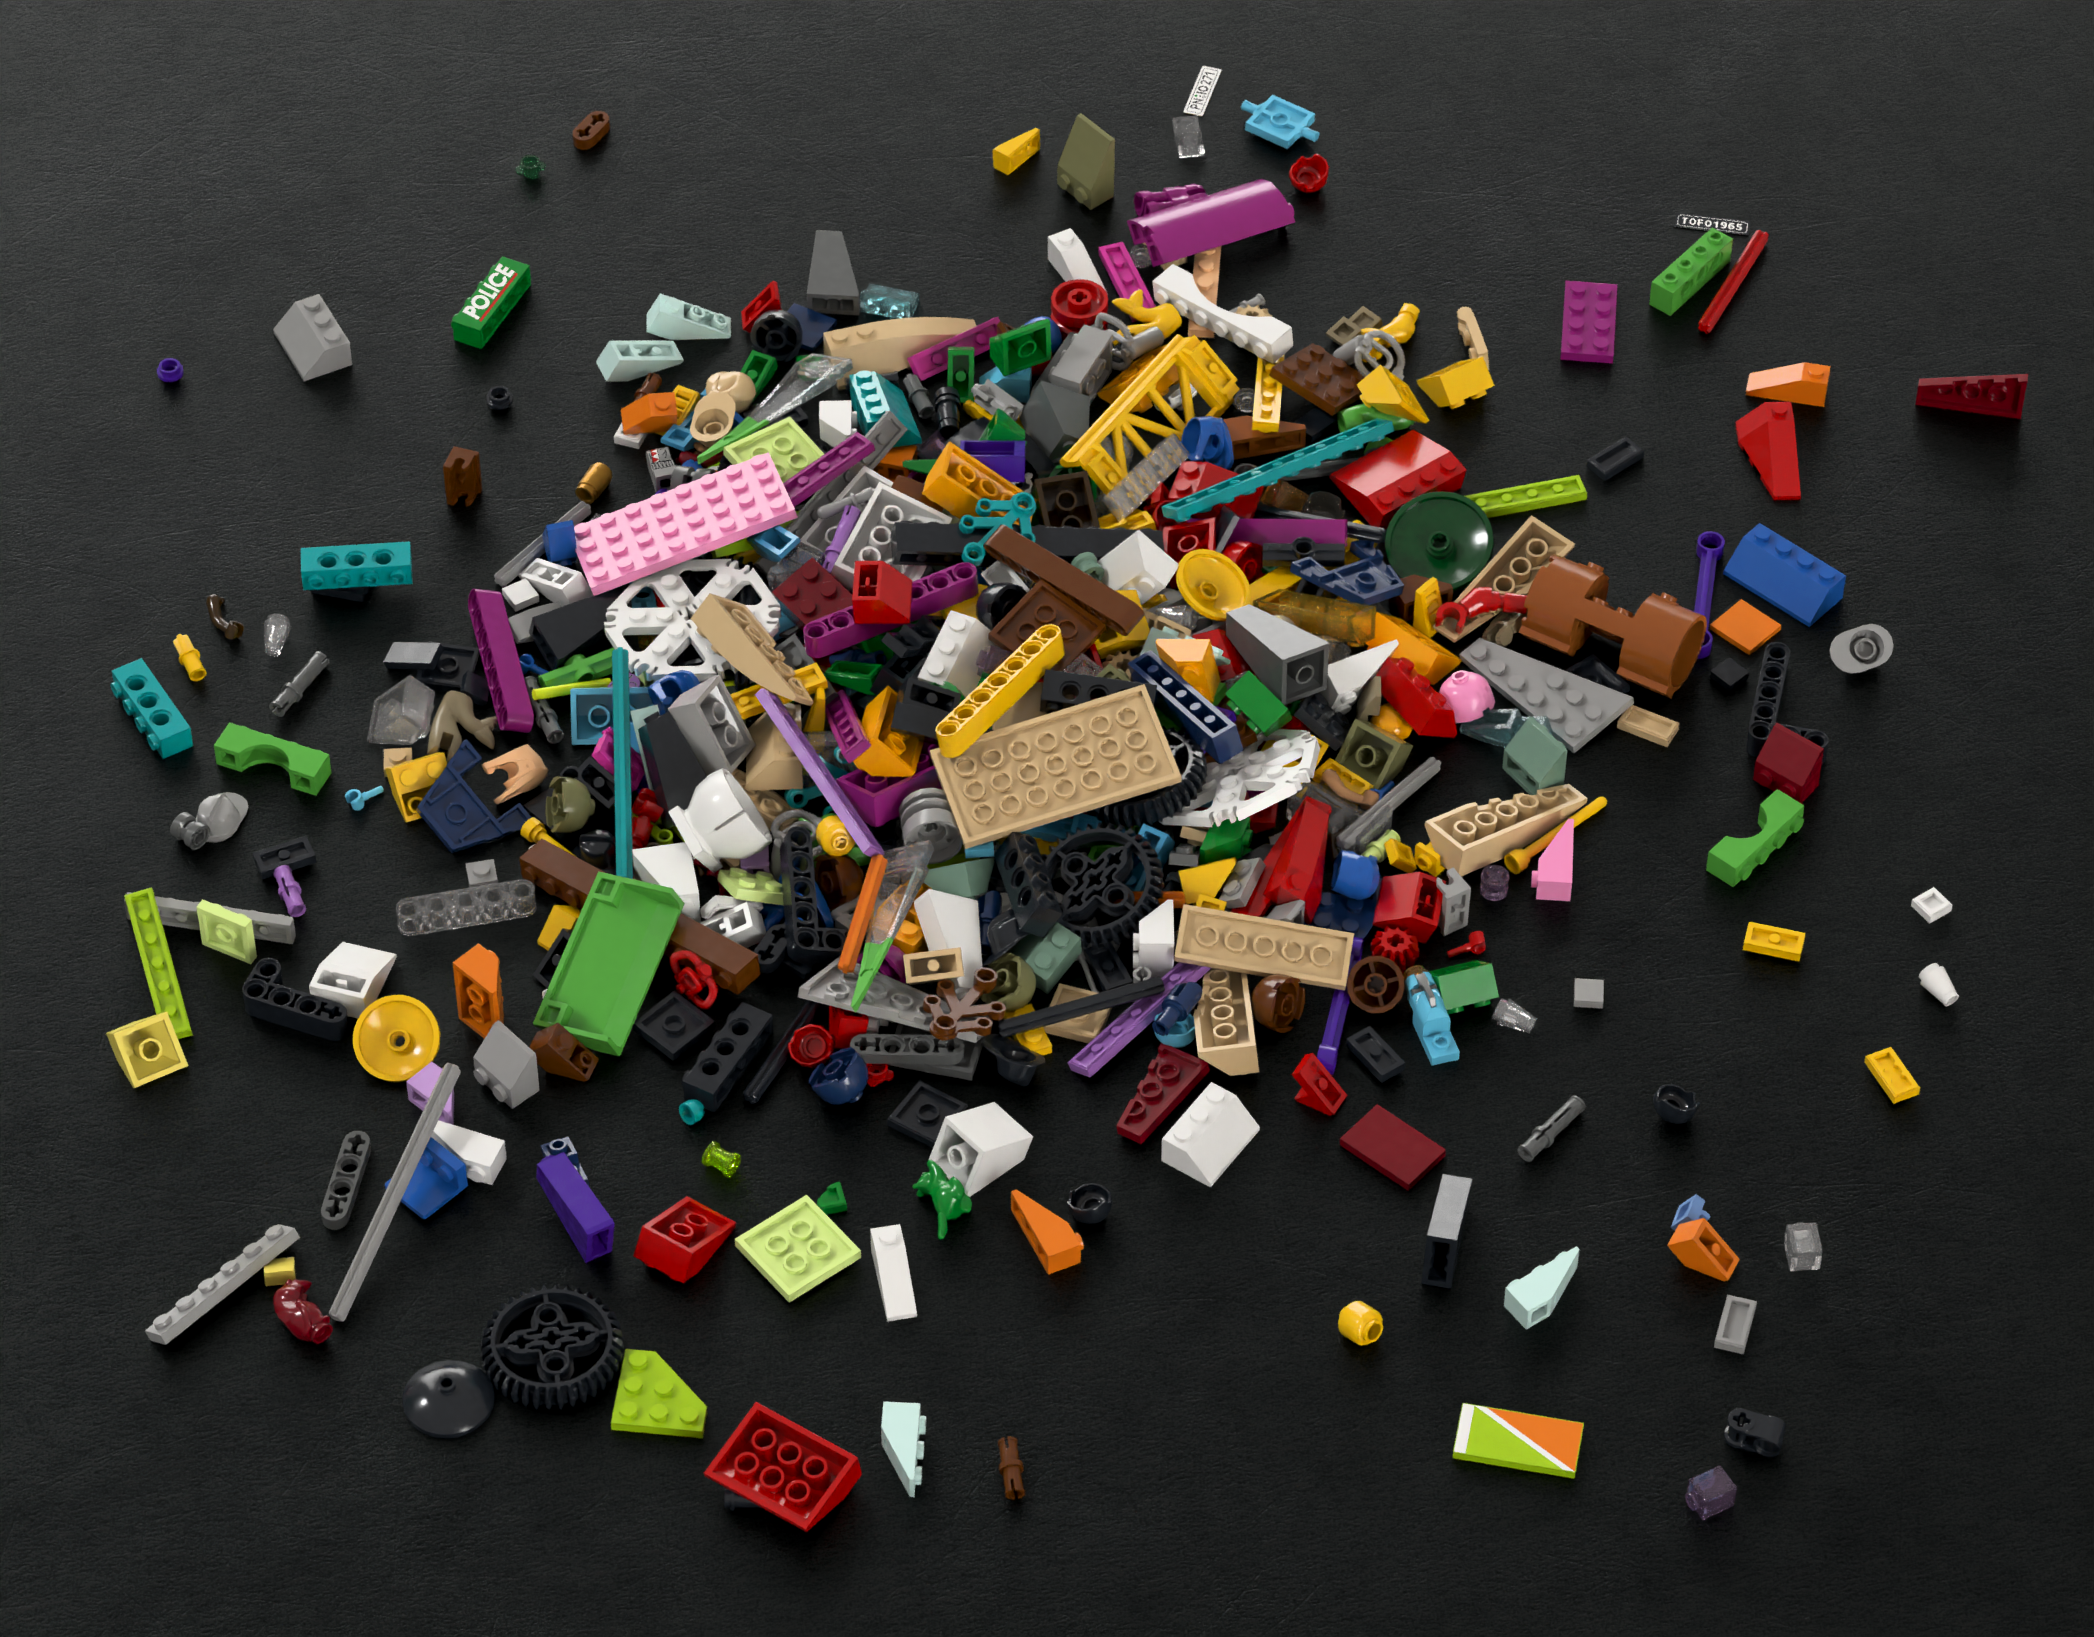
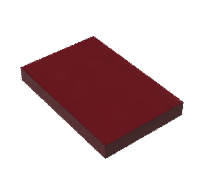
[1340,1104,1446,1191]

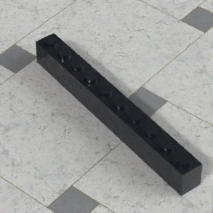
[890,521,1164,567]

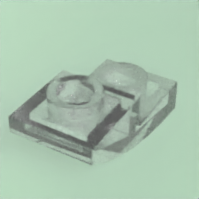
[1172,115,1204,158]

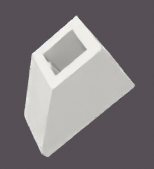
[819,400,857,447]

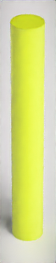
[532,678,612,700]

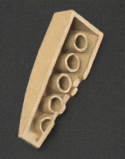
[823,317,976,390]
[1433,515,1575,643]
[690,593,814,706]
[1425,784,1587,876]
[1193,968,1259,1076]

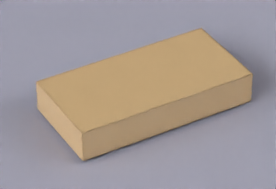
[1617,705,1680,747]

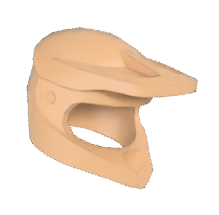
[482,744,549,804]

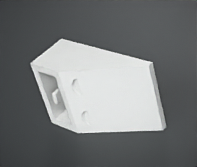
[309,942,397,1019]

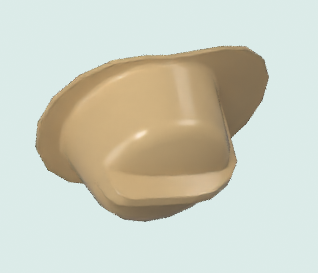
[690,392,736,448]

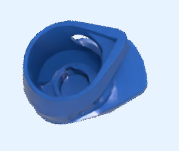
[1181,416,1234,470]
[648,670,700,715]
[1331,850,1380,900]

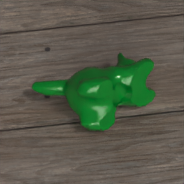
[912,1159,972,1239]

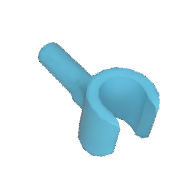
[345,786,384,811]

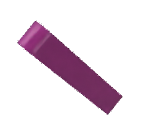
[803,562,978,658]
[468,589,534,733]

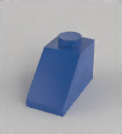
[542,520,578,568]

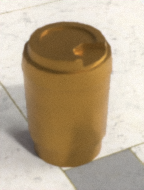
[575,463,612,504]

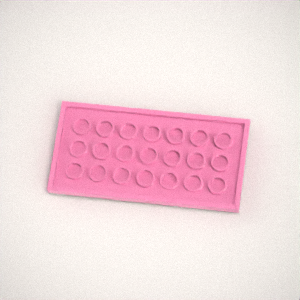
[574,452,798,596]

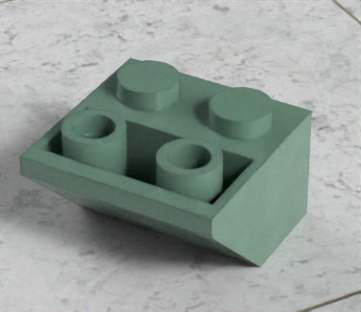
[1503,717,1567,795]

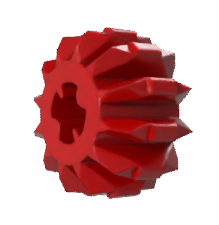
[1370,925,1419,973]

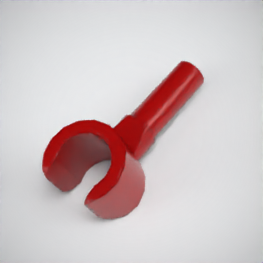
[1447,931,1486,958]

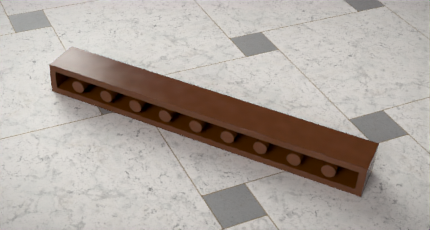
[519,839,760,995]

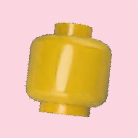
[816,815,855,857]
[1338,1301,1383,1346]

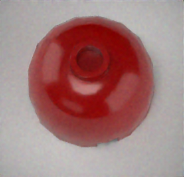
[1221,540,1266,585]

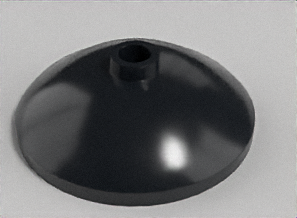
[402,1360,495,1438]

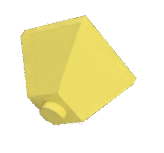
[106,1012,188,1088]

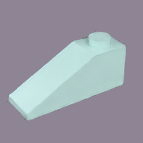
[596,341,683,381]

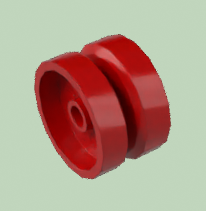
[1051,279,1108,341]

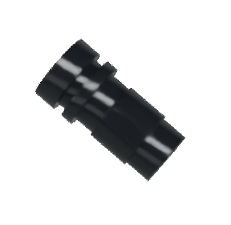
[934,387,961,440]

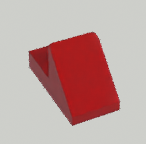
[741,280,782,333]
[1291,1053,1347,1116]

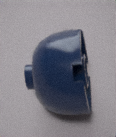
[809,1047,869,1105]

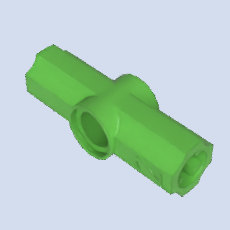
[538,648,615,688]

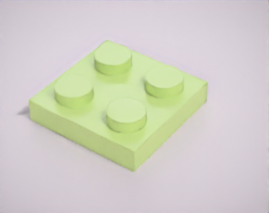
[717,867,784,906]
[196,899,257,964]

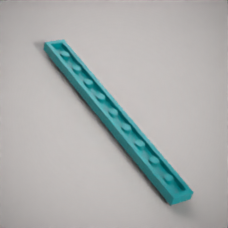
[1161,418,1394,522]

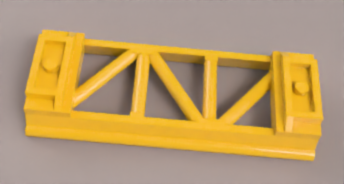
[1059,334,1240,517]

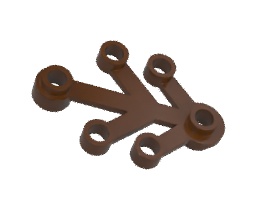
[923,967,1006,1041]

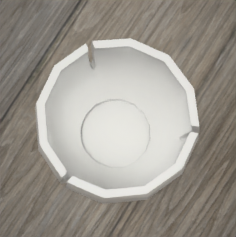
[668,768,772,873]

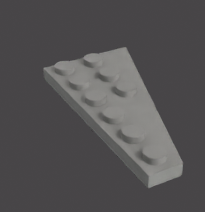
[797,956,983,1043]

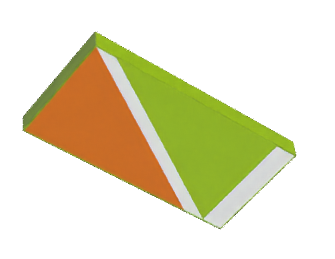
[1453,1403,1584,1479]

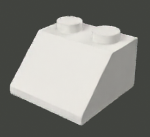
[1133,900,1174,978]

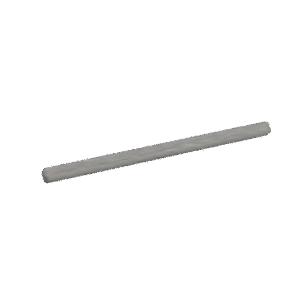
[329,1063,461,1322]

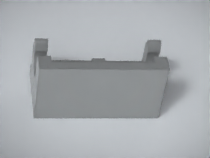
[1436,868,1471,936]

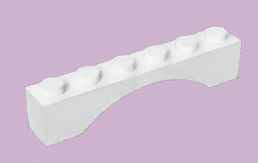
[1152,264,1293,364]

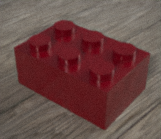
[772,557,853,657]

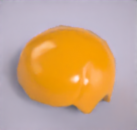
[1370,703,1413,740]

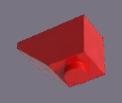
[829,1005,869,1050]

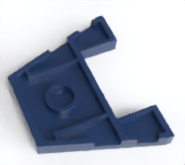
[1290,540,1404,608]
[416,739,532,853]
[1304,878,1382,946]

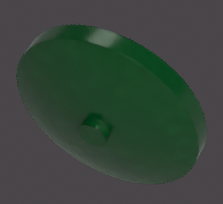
[1385,491,1494,593]

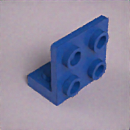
[385,1137,468,1219]

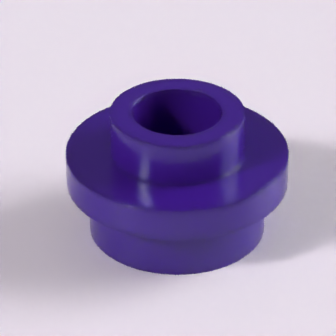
[157,358,184,382]

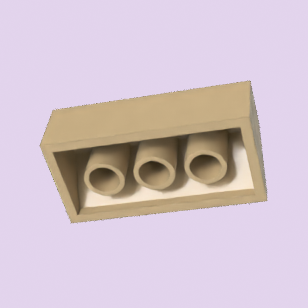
[746,703,803,790]

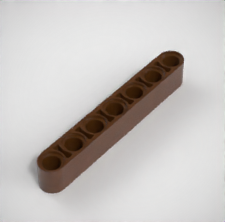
[983,524,1145,636]

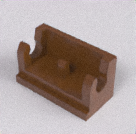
[443,446,482,506]

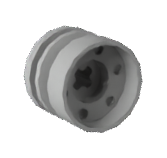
[899,788,963,864]

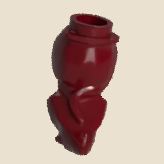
[273,1279,333,1344]

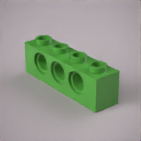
[1649,228,1733,316]

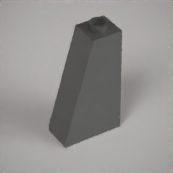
[807,230,859,315]

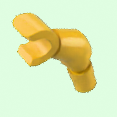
[1361,303,1420,362]

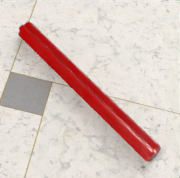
[1698,230,1768,334]

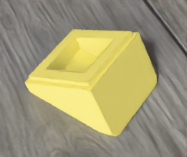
[264,1257,296,1286]

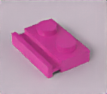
[592,726,645,792]

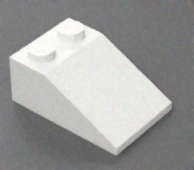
[1318,639,1399,714]

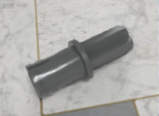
[903,373,935,419]

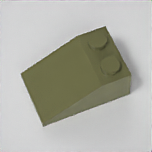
[1057,113,1115,210]

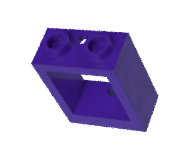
[960,440,1025,482]

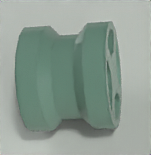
[1071,552,1104,581]

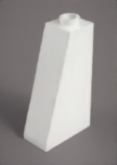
[914,889,983,1002]

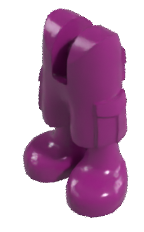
[1134,184,1208,216]

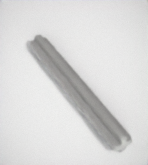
[494,501,591,587]

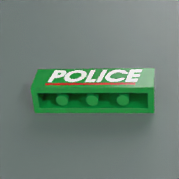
[451,256,531,349]

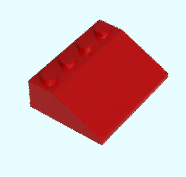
[1329,430,1467,530]
[704,1402,862,1532]

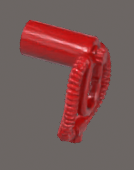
[670,950,718,1010]

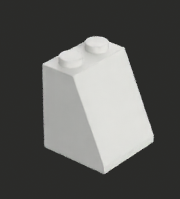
[632,842,701,923]
[929,1102,1033,1197]

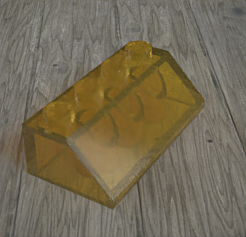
[1253,589,1376,647]

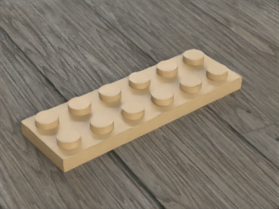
[1174,904,1354,991]

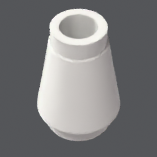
[1919,963,1959,1006]

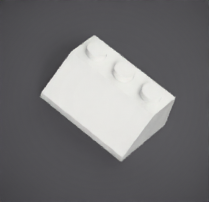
[1098,530,1179,605]
[918,610,1002,698]
[1161,1082,1259,1187]

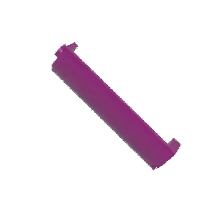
[1127,179,1295,267]

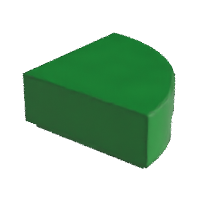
[817,1182,847,1215]

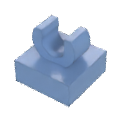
[1671,1194,1710,1230]

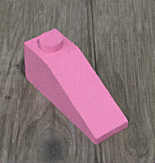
[1531,819,1574,901]

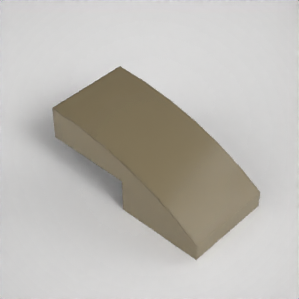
[1326,306,1383,346]
[1355,676,1381,721]

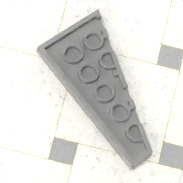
[1459,638,1634,753]

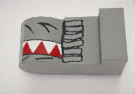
[646,447,676,492]

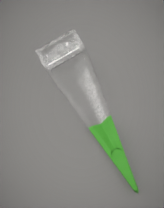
[697,353,853,465]
[851,840,934,1013]

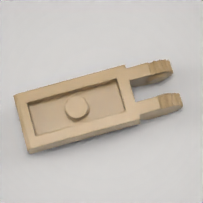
[1457,306,1489,370]

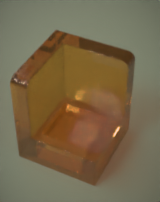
[1260,479,1309,512]

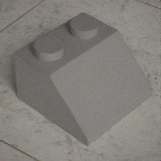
[473,1020,540,1109]

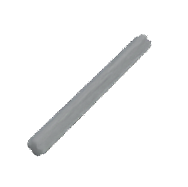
[1335,757,1441,850]

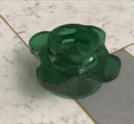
[515,155,546,179]

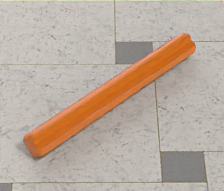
[838,854,888,974]

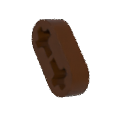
[573,111,610,150]

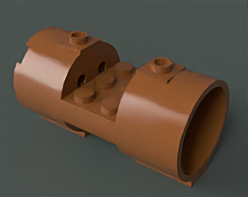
[1519,554,1707,699]

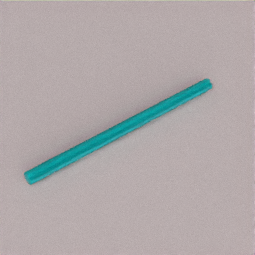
[612,647,633,879]

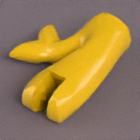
[1112,289,1182,346]

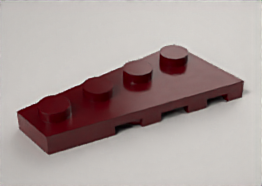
[1915,374,2028,419]
[1116,1043,1210,1144]

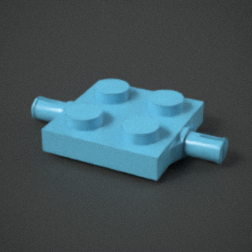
[1241,95,1319,149]

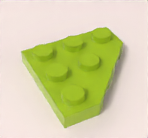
[611,1349,707,1438]

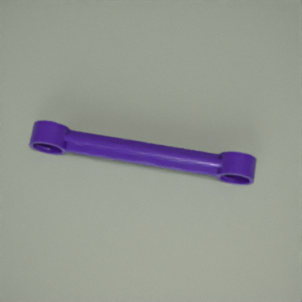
[1694,531,1725,659]
[1317,937,1364,1076]

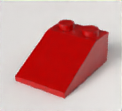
[1168,461,1264,519]
[633,1196,736,1283]

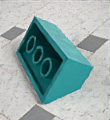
[849,370,922,448]

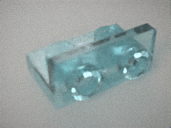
[860,283,919,319]

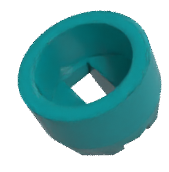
[679,1099,704,1125]

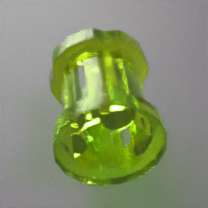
[702,1141,741,1178]

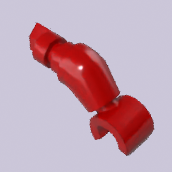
[1435,587,1527,635]
[632,788,664,878]

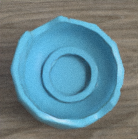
[1154,1012,1196,1048]

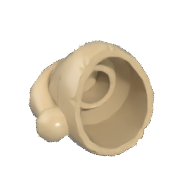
[706,371,756,414]

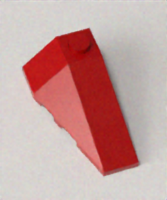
[1735,402,1801,500]
[1263,800,1329,924]

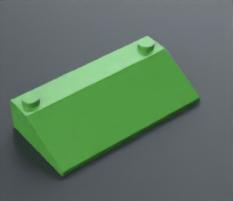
[533,871,685,1056]

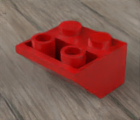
[852,561,913,624]
[1372,872,1446,944]

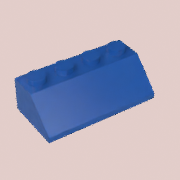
[1723,523,1846,627]

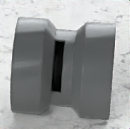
[170,812,210,850]

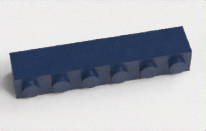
[1127,650,1244,764]

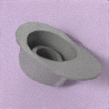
[1830,624,1893,674]
[196,792,249,843]

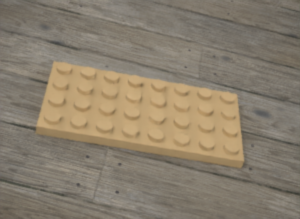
[930,684,1182,849]

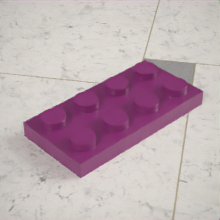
[1560,281,1617,364]

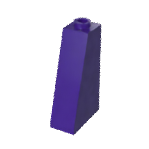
[536,1152,615,1263]

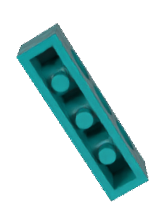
[301,542,413,590]
[110,658,193,759]

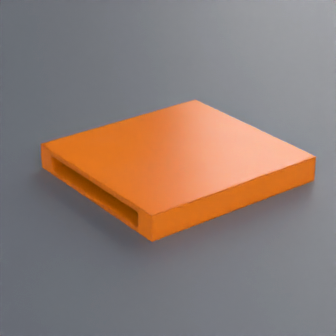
[1710,599,1781,655]

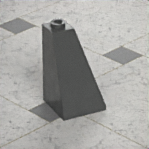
[1226,604,1329,705]

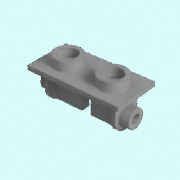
[971,379,1025,422]

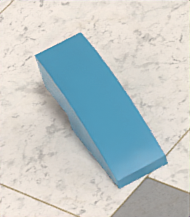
[746,525,801,562]

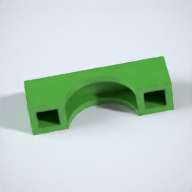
[214,722,332,796]
[1706,789,1804,887]

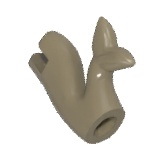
[427,691,498,763]

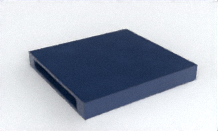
[787,303,837,353]

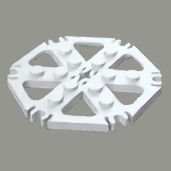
[604,559,781,682]
[1159,729,1320,827]

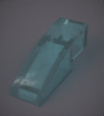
[1460,709,1553,747]

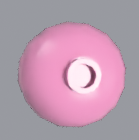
[1439,671,1495,723]

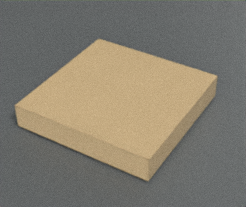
[1043,983,1112,1044]

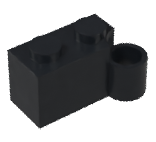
[560,756,635,819]

